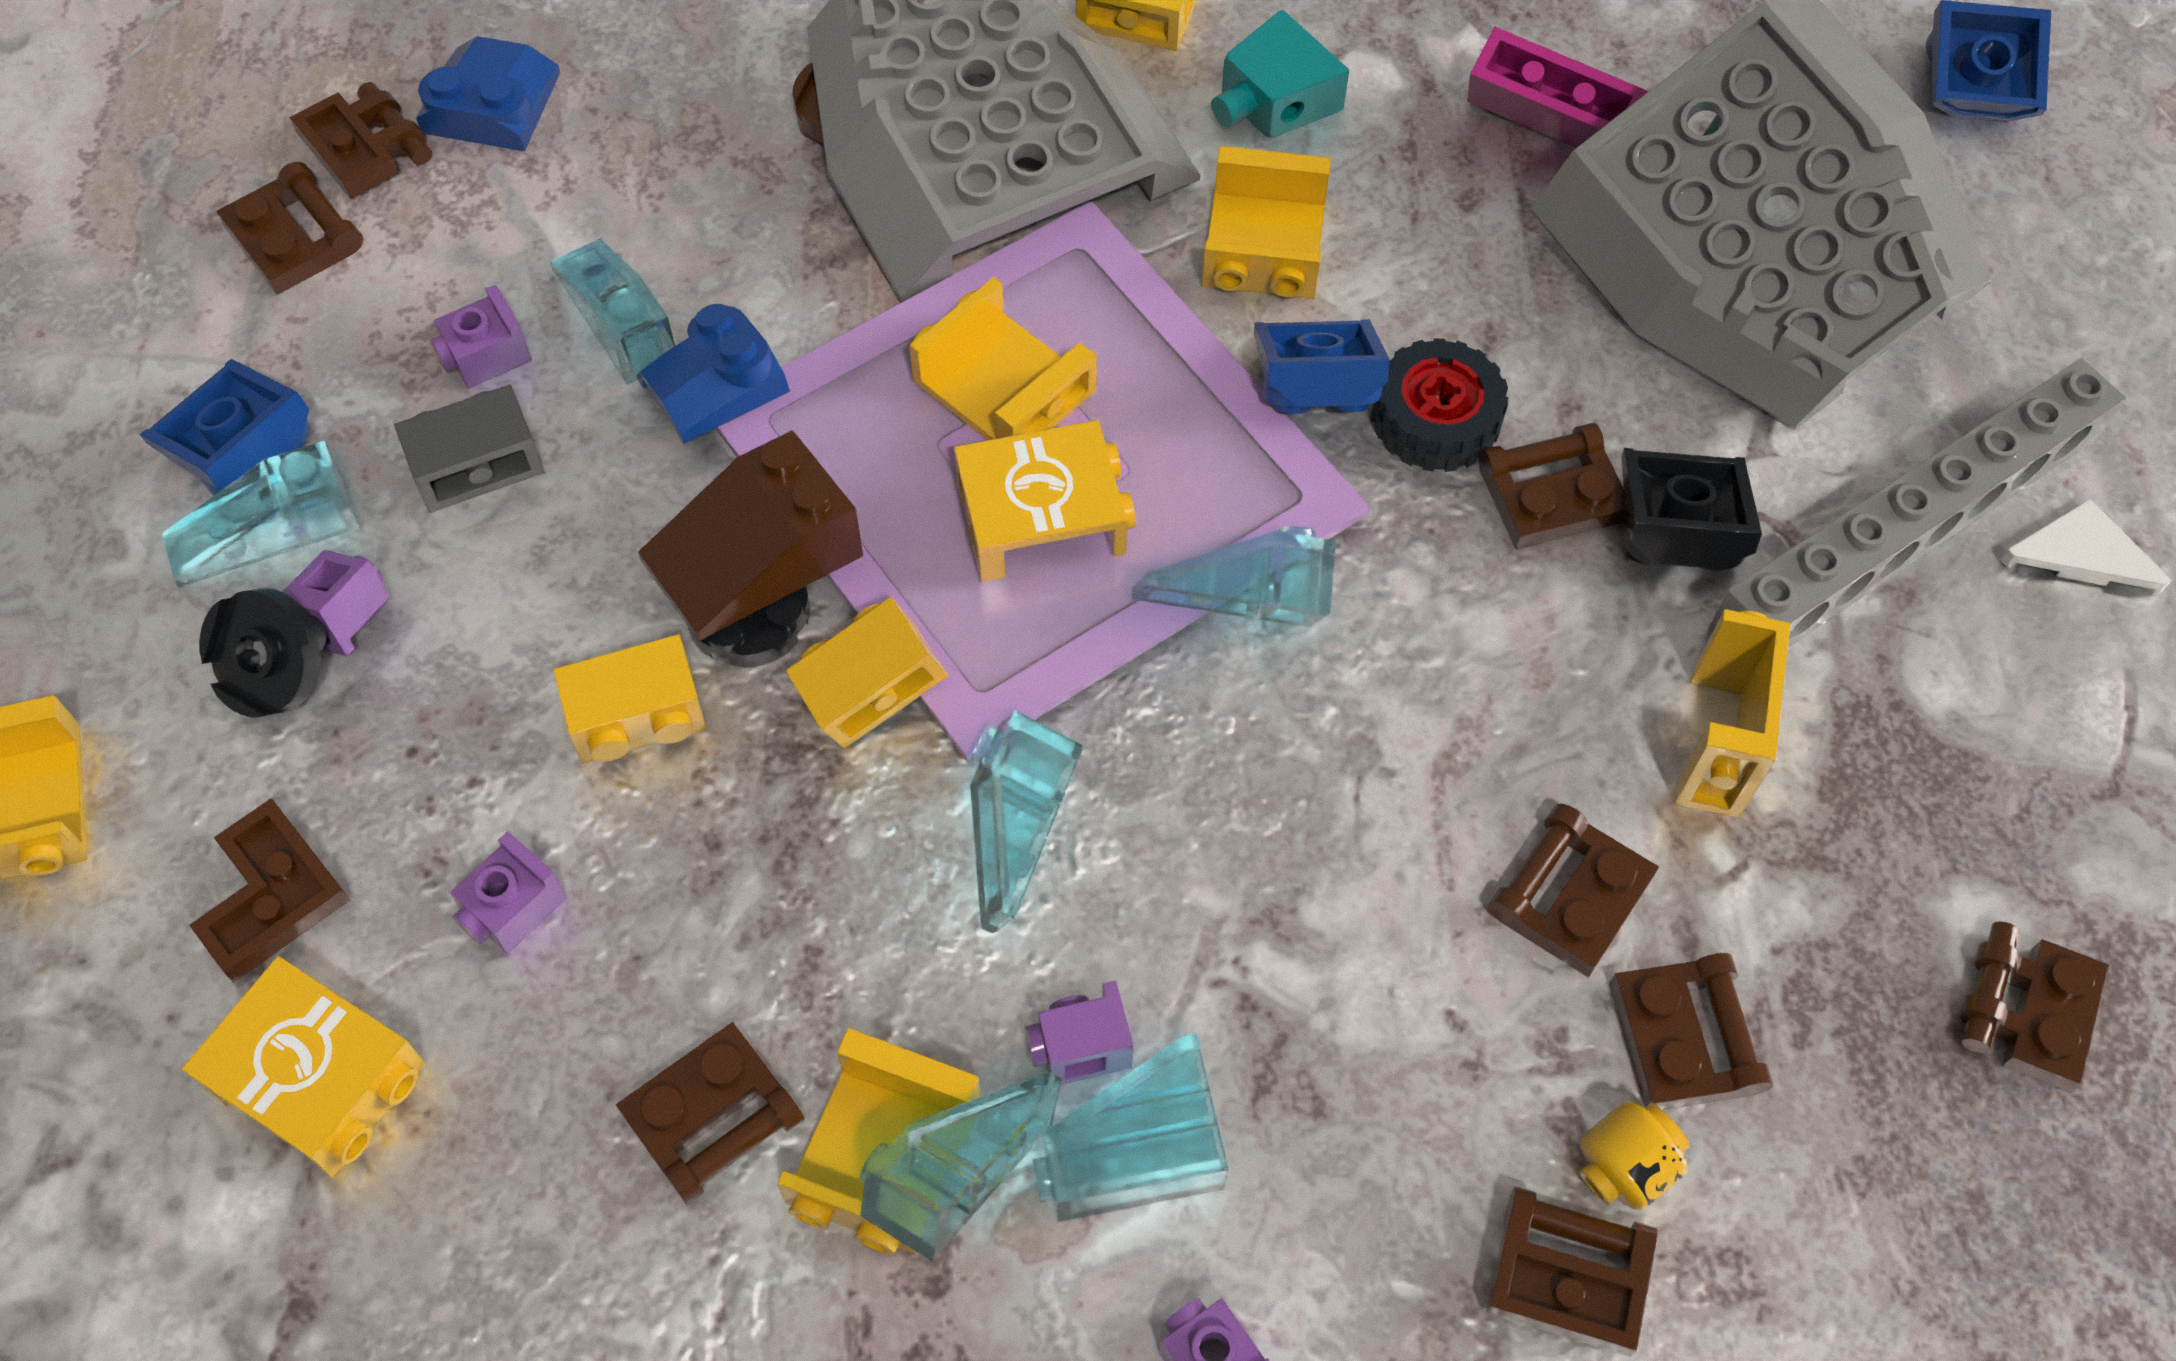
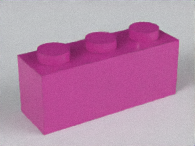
[1467,27,1648,148]

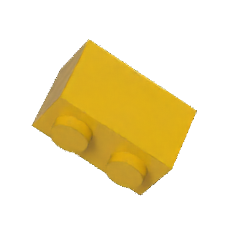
[785,597,949,749]
[553,634,707,764]

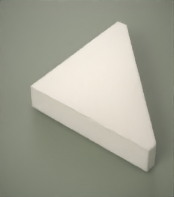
[2000,499,2172,596]

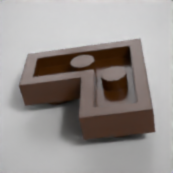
[189,798,350,983]

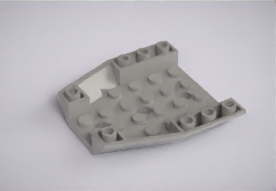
[808,0,1200,302]
[1530,0,1992,430]

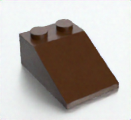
[638,430,863,641]

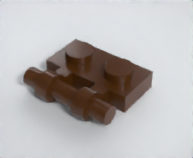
[290,82,432,199]
[1960,921,2109,1093]

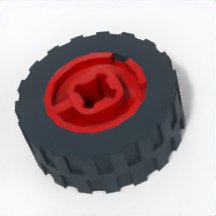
[1372,338,1509,472]

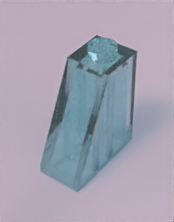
[1032,1033,1228,1222]

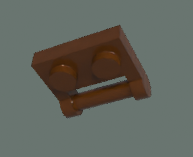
[216,162,363,295]
[1479,422,1627,549]
[1488,803,1659,978]
[1609,953,1773,1110]
[616,1022,805,1206]
[1486,1186,1658,1357]

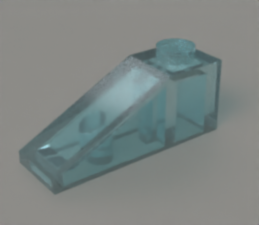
[549,238,675,385]
[162,440,360,588]
[1131,526,1336,627]
[970,710,1084,934]
[860,1072,1062,1262]

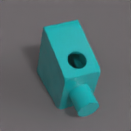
[1211,9,1349,138]

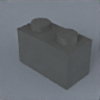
[394,384,545,513]

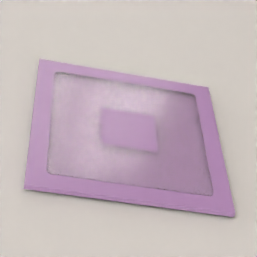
[715,201,1371,761]

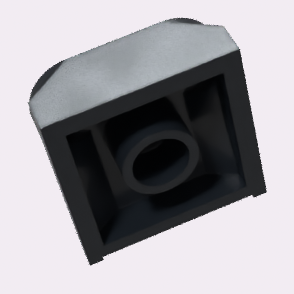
[1621,448,1762,571]

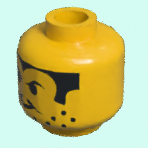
[1579,1101,1690,1210]

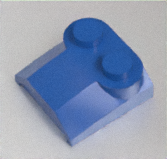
[1926,0,2051,122]
[416,36,560,151]
[636,304,790,443]
[1254,319,1389,414]
[139,359,310,498]

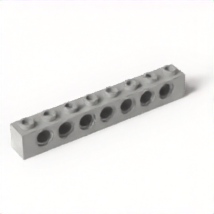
[1709,358,2126,648]

